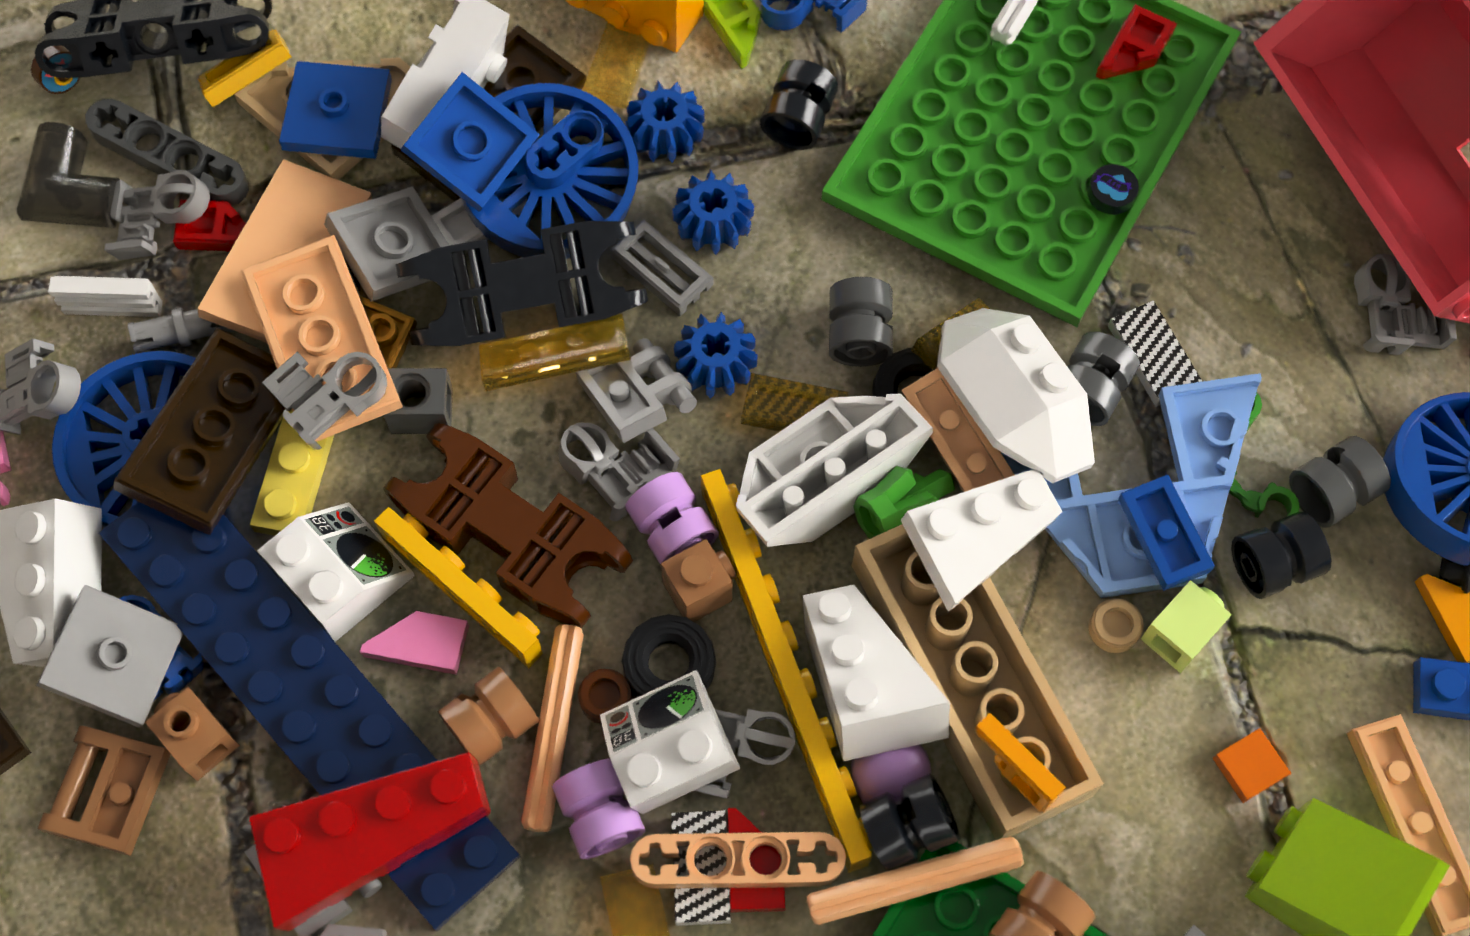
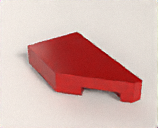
[1095,4,1177,79]
[173,199,246,252]
[728,808,785,912]

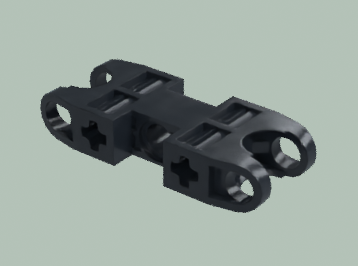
[35,0,273,78]
[395,221,648,346]

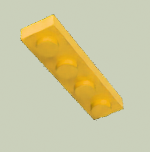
[374,506,543,669]

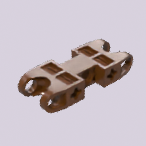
[383,423,633,628]

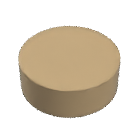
[1088,598,1144,653]

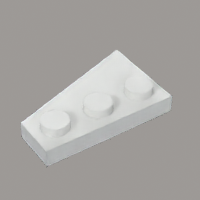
[901,469,1062,612]

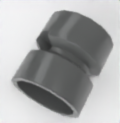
[829,277,893,367]
[1067,332,1140,426]
[1289,436,1391,528]

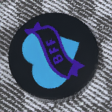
[1088,164,1139,215]

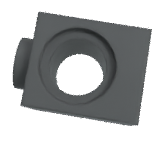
[380,368,453,434]

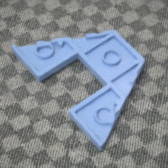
[1001,373,1262,598]

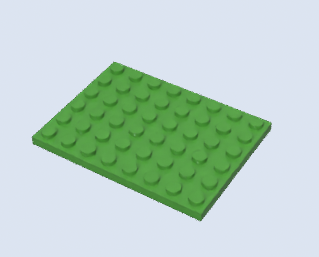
[821,0,1241,327]

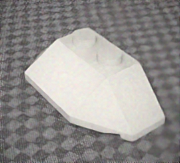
[937,308,1095,484]
[736,393,933,547]

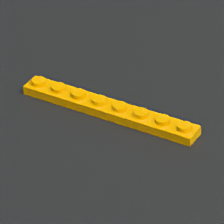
[701,469,873,873]

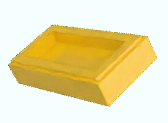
[198,29,292,107]

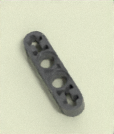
[85,98,249,206]

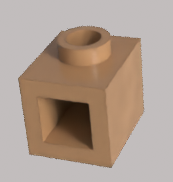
[661,538,736,622]
[145,687,240,781]

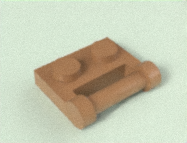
[37,726,171,856]

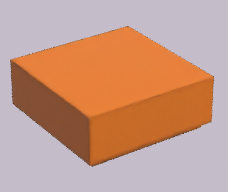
[1212,728,1291,804]

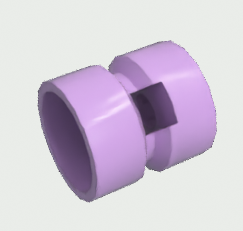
[625,472,719,565]
[552,758,645,859]

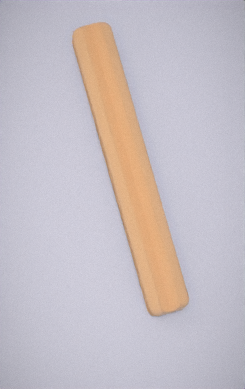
[521,624,584,832]
[807,836,1023,925]

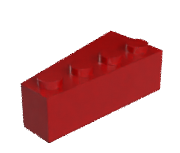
[249,752,491,931]

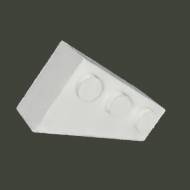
[381,0,509,149]
[0,499,102,667]
[803,584,950,762]

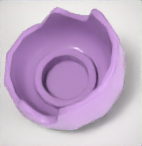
[850,745,931,803]

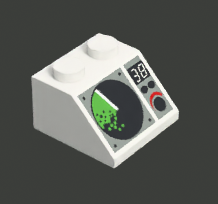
[257,502,415,642]
[600,670,741,814]

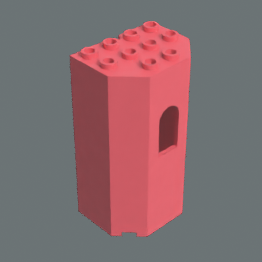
[1253,0,1470,324]

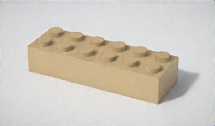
[852,524,1104,840]

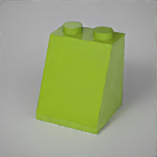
[1244,798,1450,936]

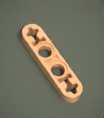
[630,832,846,889]

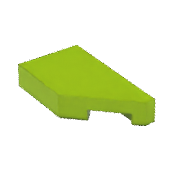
[704,0,761,69]

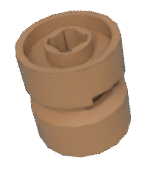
[437,666,539,767]
[988,871,1096,936]

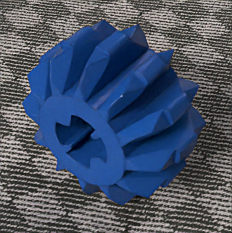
[625,81,705,163]
[672,169,754,255]
[674,312,758,399]

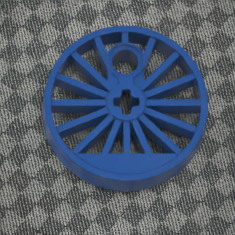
[462,83,639,259]
[52,351,196,527]
[1383,392,1470,566]

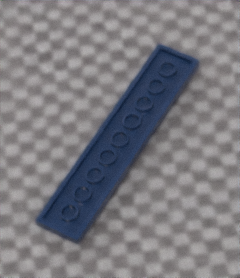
[99,501,520,931]

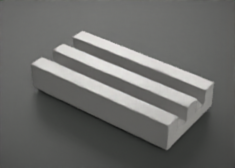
[610,220,713,316]

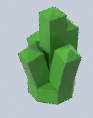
[853,466,955,539]

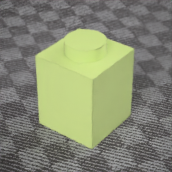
[1141,580,1232,673]

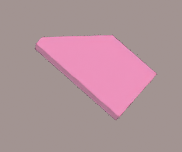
[360,611,469,675]

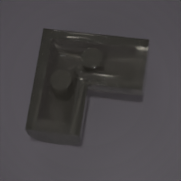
[16,122,120,228]

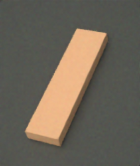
[1347,714,1470,936]

